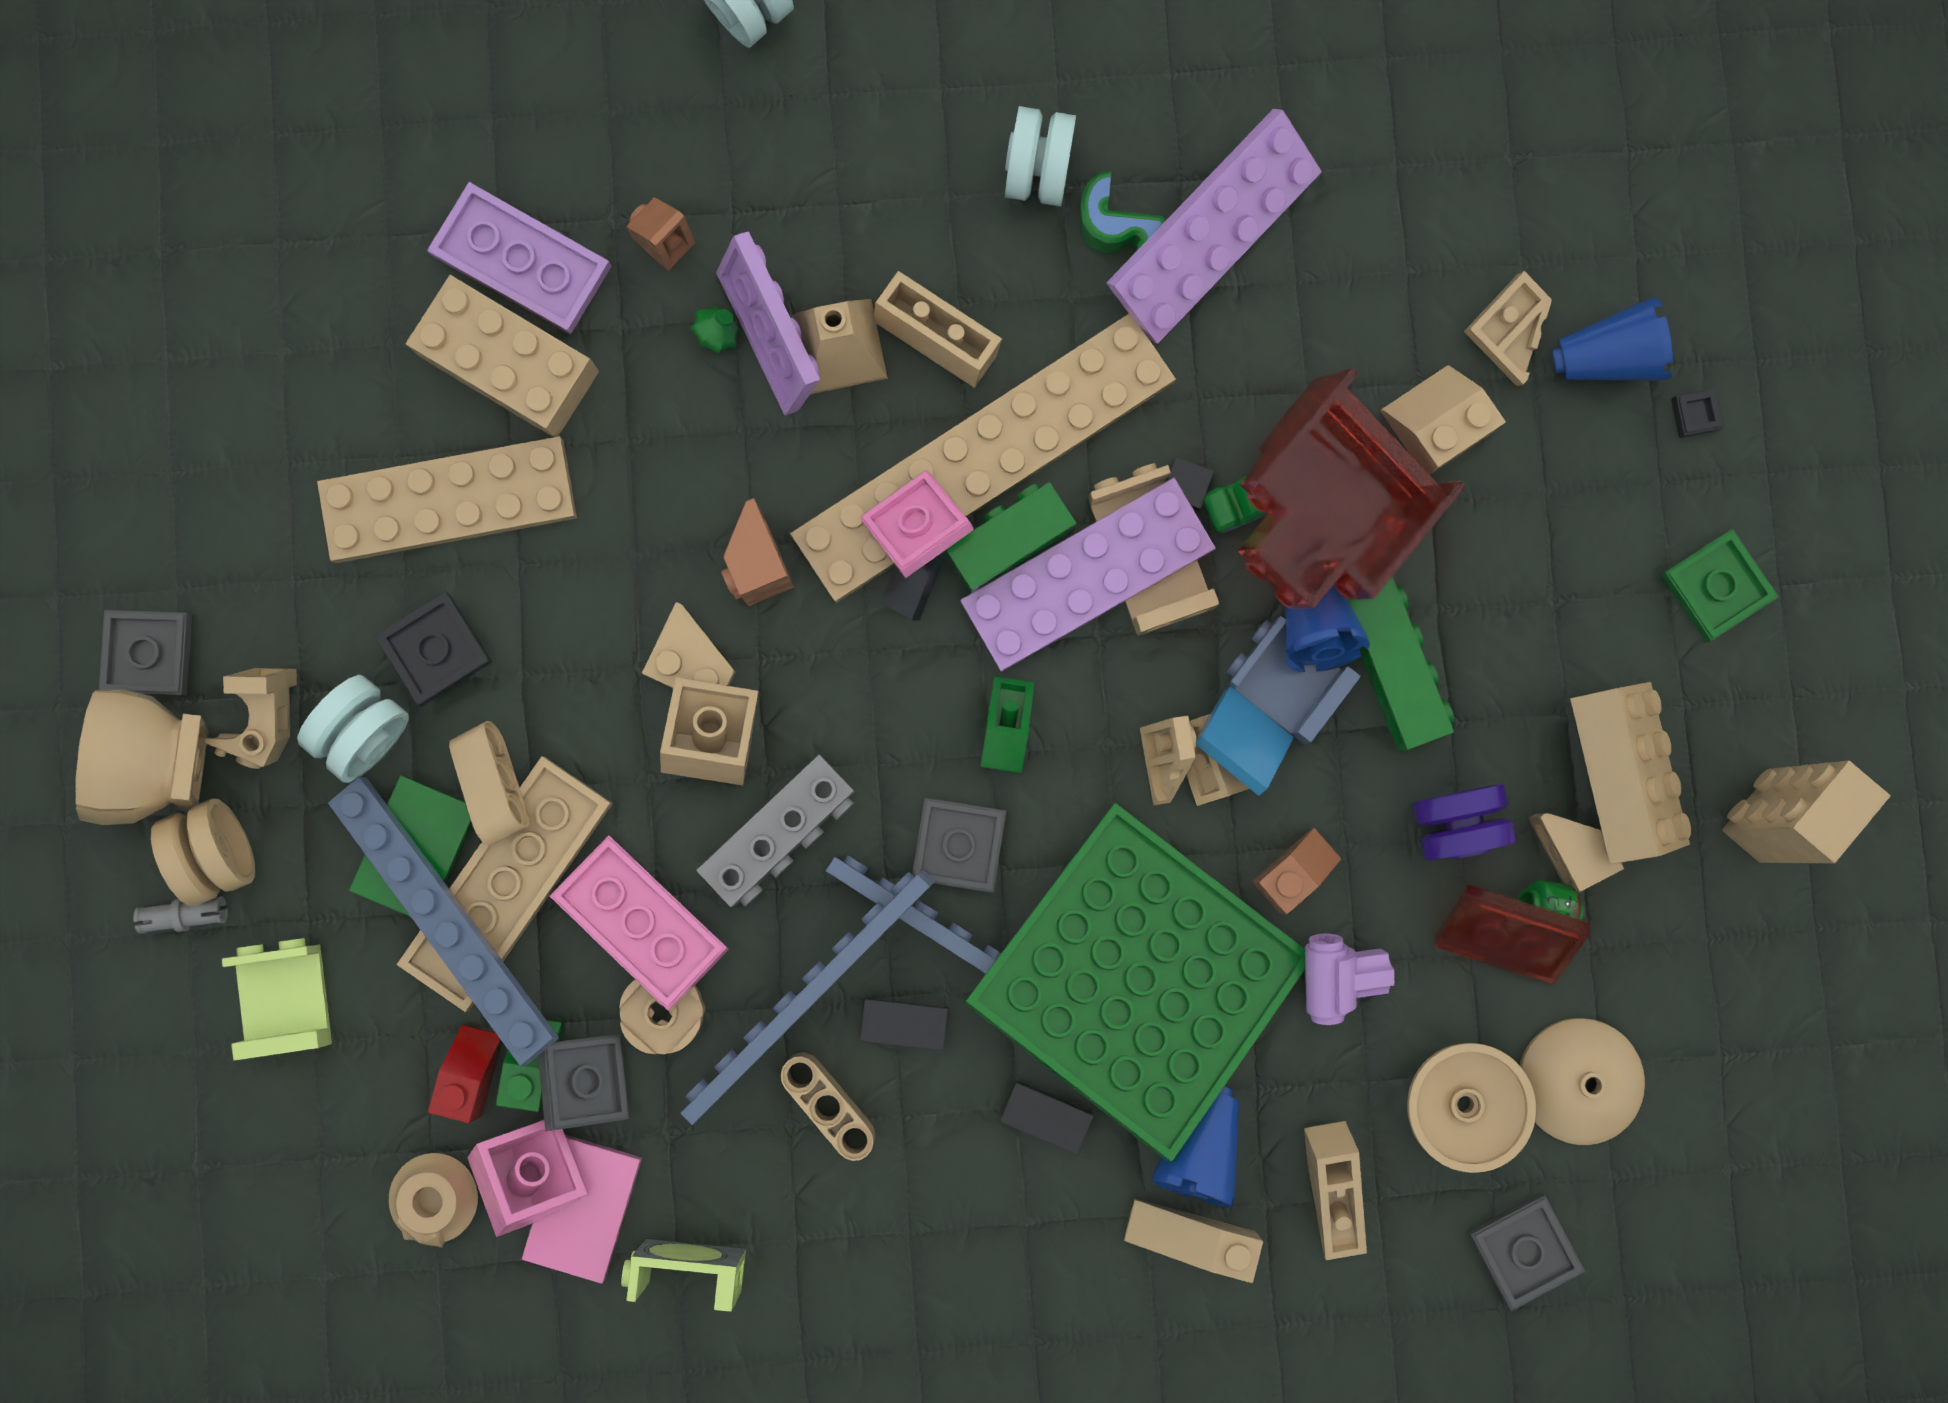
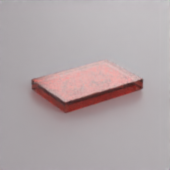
[1435,885,1590,984]

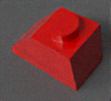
[428,1024,502,1123]

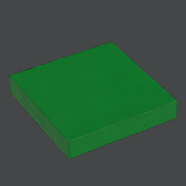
[1660,529,1779,642]

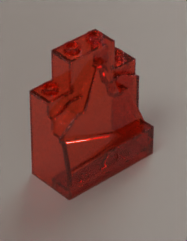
[1237,368,1466,609]

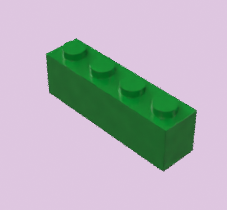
[1345,577,1454,752]

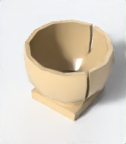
[76,689,209,825]

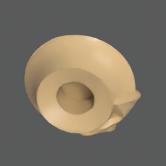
[389,1153,478,1248]

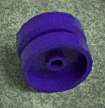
[1411,783,1517,860]

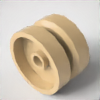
[151,799,255,906]

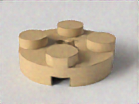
[619,979,706,1054]

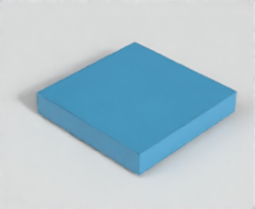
[1196,686,1294,796]

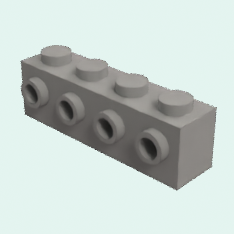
[696,755,856,907]

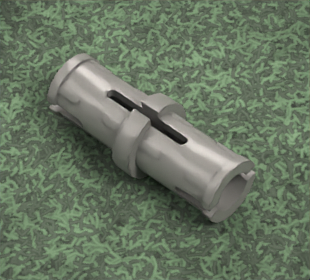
[133,896,228,934]

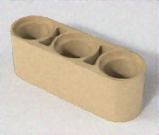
[449,721,529,845]
[781,1052,875,1161]

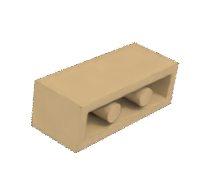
[873,271,1002,388]

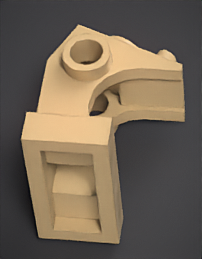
[205,668,297,769]

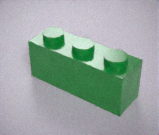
[945,482,1077,594]

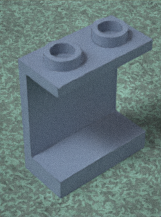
[1226,616,1361,745]

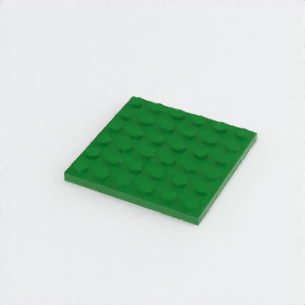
[964,803,1305,1162]

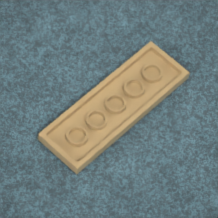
[317,436,577,563]
[396,756,613,1012]

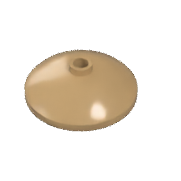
[1519,1018,1645,1145]
[1407,1043,1536,1173]

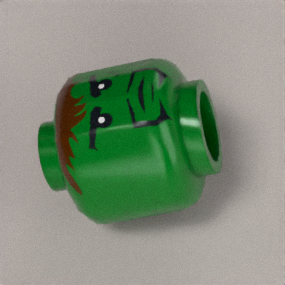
[1516,880,1584,937]

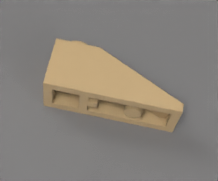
[1304,1121,1367,1260]
[1124,1198,1263,1283]

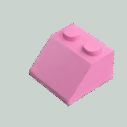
[467,1120,587,1237]

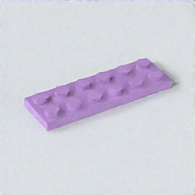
[1106,108,1322,344]
[960,478,1216,672]

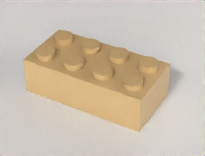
[406,275,600,437]
[1570,682,1691,864]
[1722,760,1891,863]

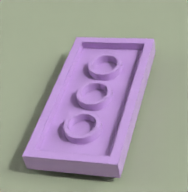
[427,182,612,335]
[716,231,820,416]

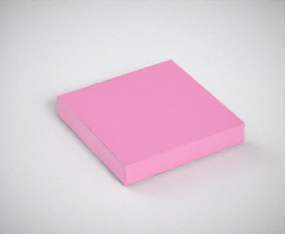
[860,470,974,578]

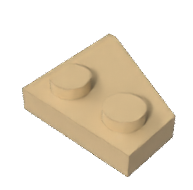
[1464,271,1552,386]
[642,602,736,688]
[1140,716,1196,806]

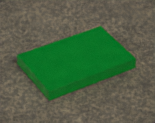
[349,775,472,917]

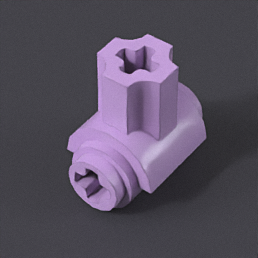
[1305,933,1394,1025]

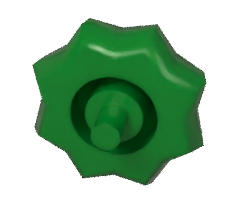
[691,305,740,354]

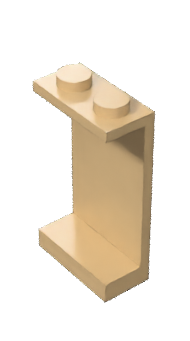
[1088,463,1219,636]

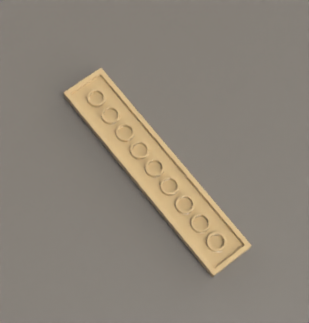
[790,314,1176,603]

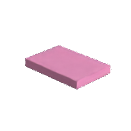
[521,1135,642,1284]

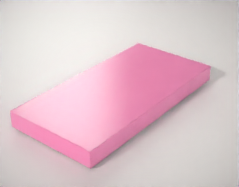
[550,835,729,1011]

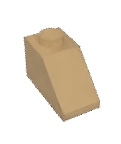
[1528,813,1624,892]

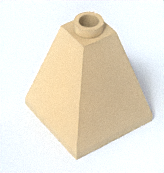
[792,299,888,394]

